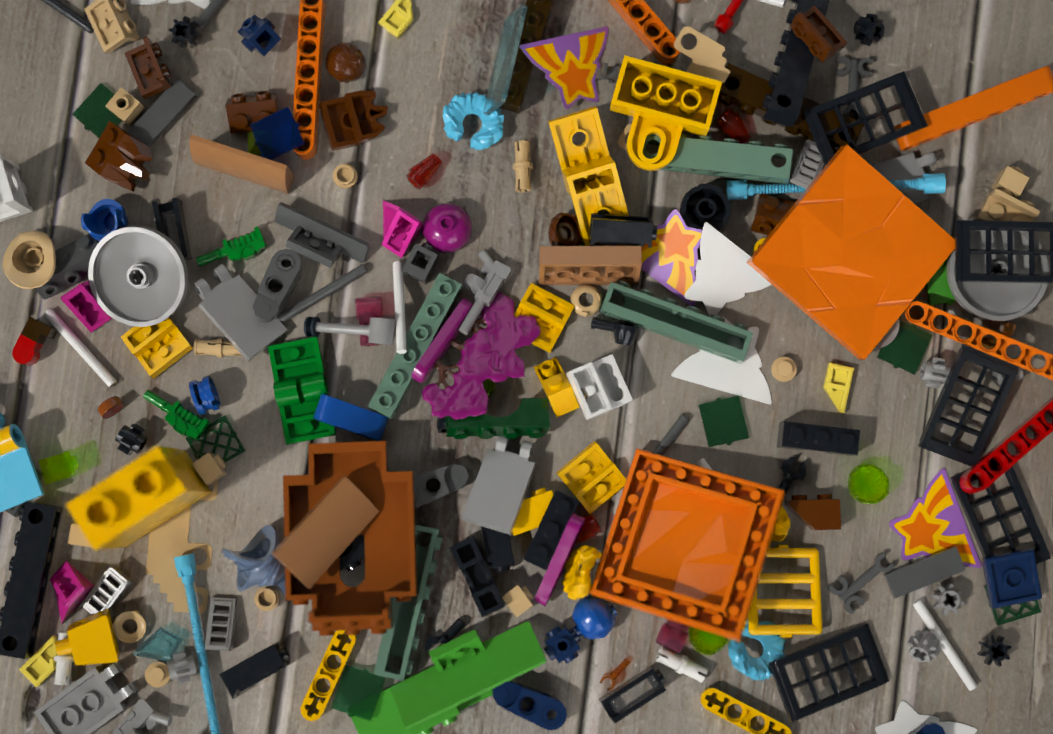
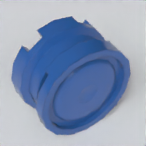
[189,376,221,415]

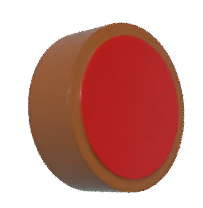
[97,396,124,419]

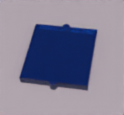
[250,106,305,160]

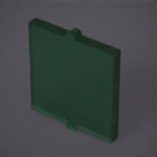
[72,83,126,138]
[876,320,932,375]
[698,396,749,448]
[331,665,386,721]

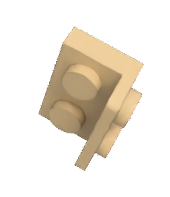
[84,0,140,53]
[976,188,1041,222]

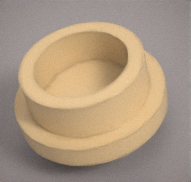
[333,164,358,189]
[771,357,797,382]
[254,586,280,611]
[145,661,170,688]

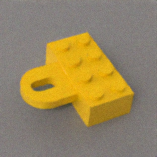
[610,55,722,171]

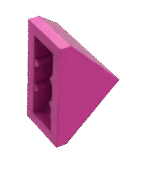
[381,200,423,258]
[60,281,112,332]
[49,561,95,624]

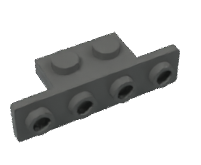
[275,202,370,268]
[34,234,99,300]

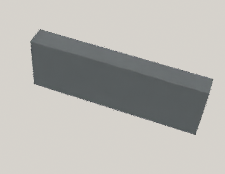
[127,79,197,147]
[884,546,966,598]

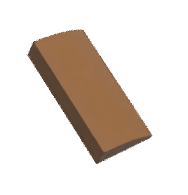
[190,134,295,194]
[539,246,642,285]
[271,476,379,589]

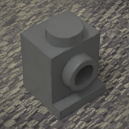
[402,243,439,285]

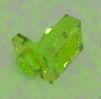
[38,450,79,485]

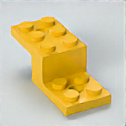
[548,106,629,246]

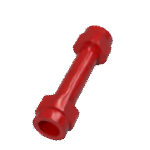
[714,0,743,33]

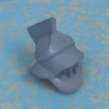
[221,525,286,595]

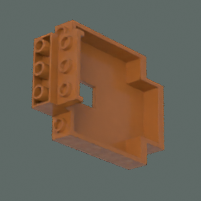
[283,441,418,636]

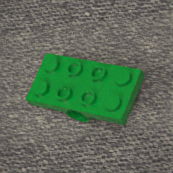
[268,337,337,445]

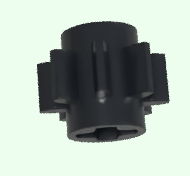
[853,13,885,46]
[168,16,202,49]
[115,424,148,455]
[977,634,1011,667]

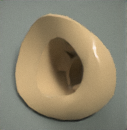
[2,231,56,289]

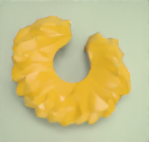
[562,545,602,600]

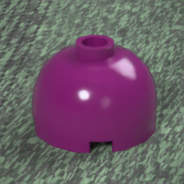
[423,203,472,253]

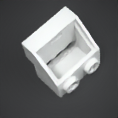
[566,354,633,420]

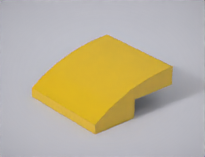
[514,283,575,353]
[121,317,193,379]
[556,441,626,514]

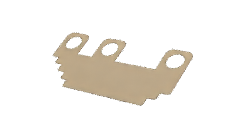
[618,26,730,154]
[146,480,218,614]

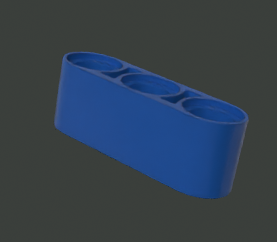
[313,394,389,441]

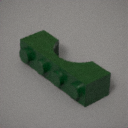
[445,398,550,439]

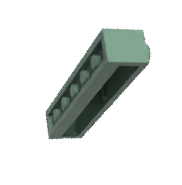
[643,134,793,184]
[368,273,463,420]
[600,280,753,364]
[374,524,443,681]

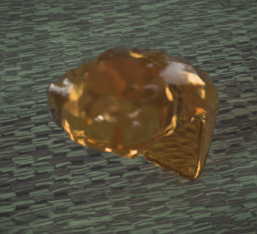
[981,322,1016,348]

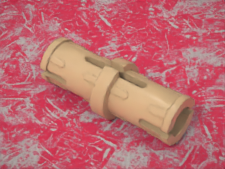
[513,140,532,193]
[194,338,243,358]

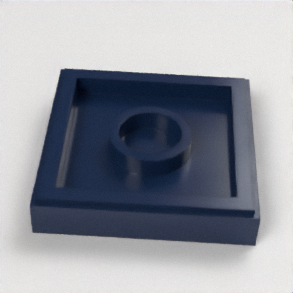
[981,548,1042,609]

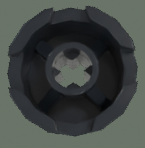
[679,184,731,231]

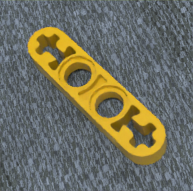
[300,630,357,721]
[700,687,792,734]

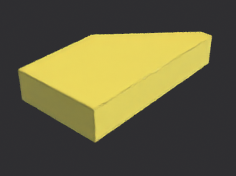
[379,0,413,39]
[823,362,854,413]
[19,635,58,688]

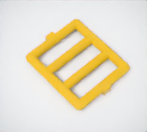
[748,545,823,638]

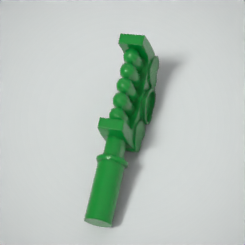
[196,227,267,267]
[143,390,210,440]

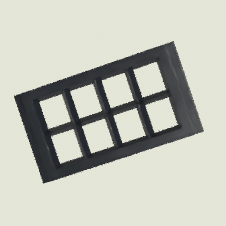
[802,71,928,166]
[955,220,1053,284]
[918,344,1019,467]
[950,460,1051,564]
[768,623,889,722]

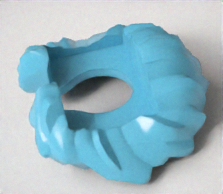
[443,92,504,150]
[728,620,786,681]

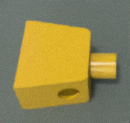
[55,609,120,665]

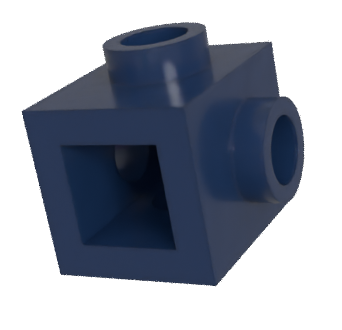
[237,15,281,56]
[543,625,581,664]

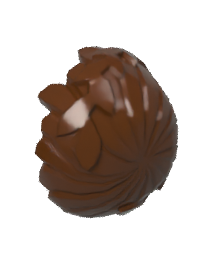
[325,43,365,83]
[548,212,583,246]

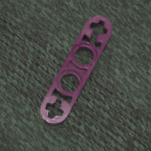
[534,513,585,606]

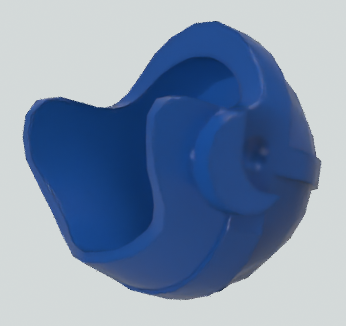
[81,199,129,241]
[572,595,618,639]

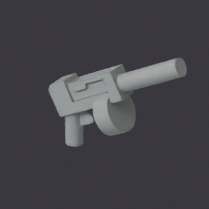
[459,249,511,335]
[113,699,173,734]

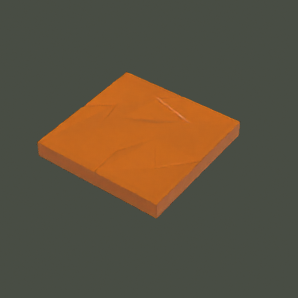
[746,145,955,360]
[590,448,785,642]

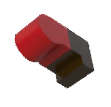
[12,317,58,366]

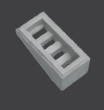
[790,140,824,189]
[81,565,133,615]
[205,597,237,651]

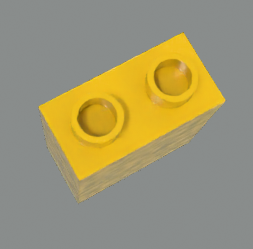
[66,445,212,550]

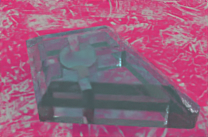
[133,627,184,661]

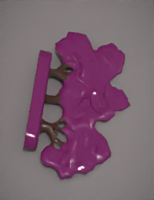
[411,292,541,420]

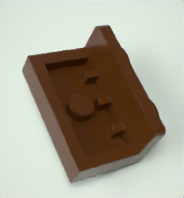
[790,6,848,63]
[125,36,172,99]
[225,91,281,134]
[751,194,795,235]

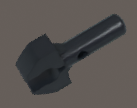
[778,457,807,497]
[425,618,465,652]

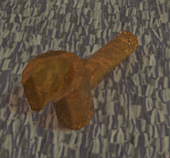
[600,658,630,691]

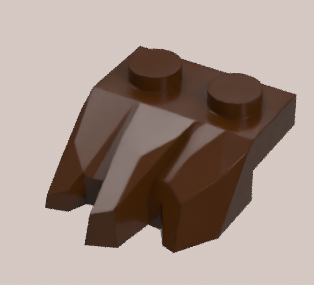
[319,90,388,151]
[85,121,153,192]

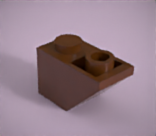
[785,494,841,530]

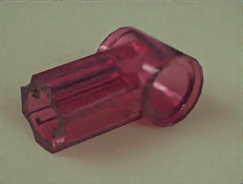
[355,296,383,347]
[656,620,689,654]

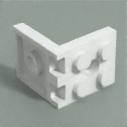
[0,153,33,222]

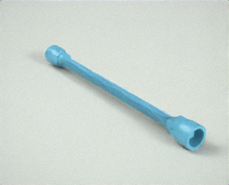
[726,173,946,200]
[174,554,221,734]

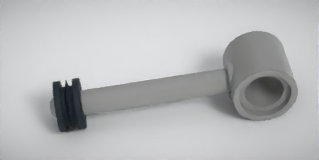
[304,316,395,345]

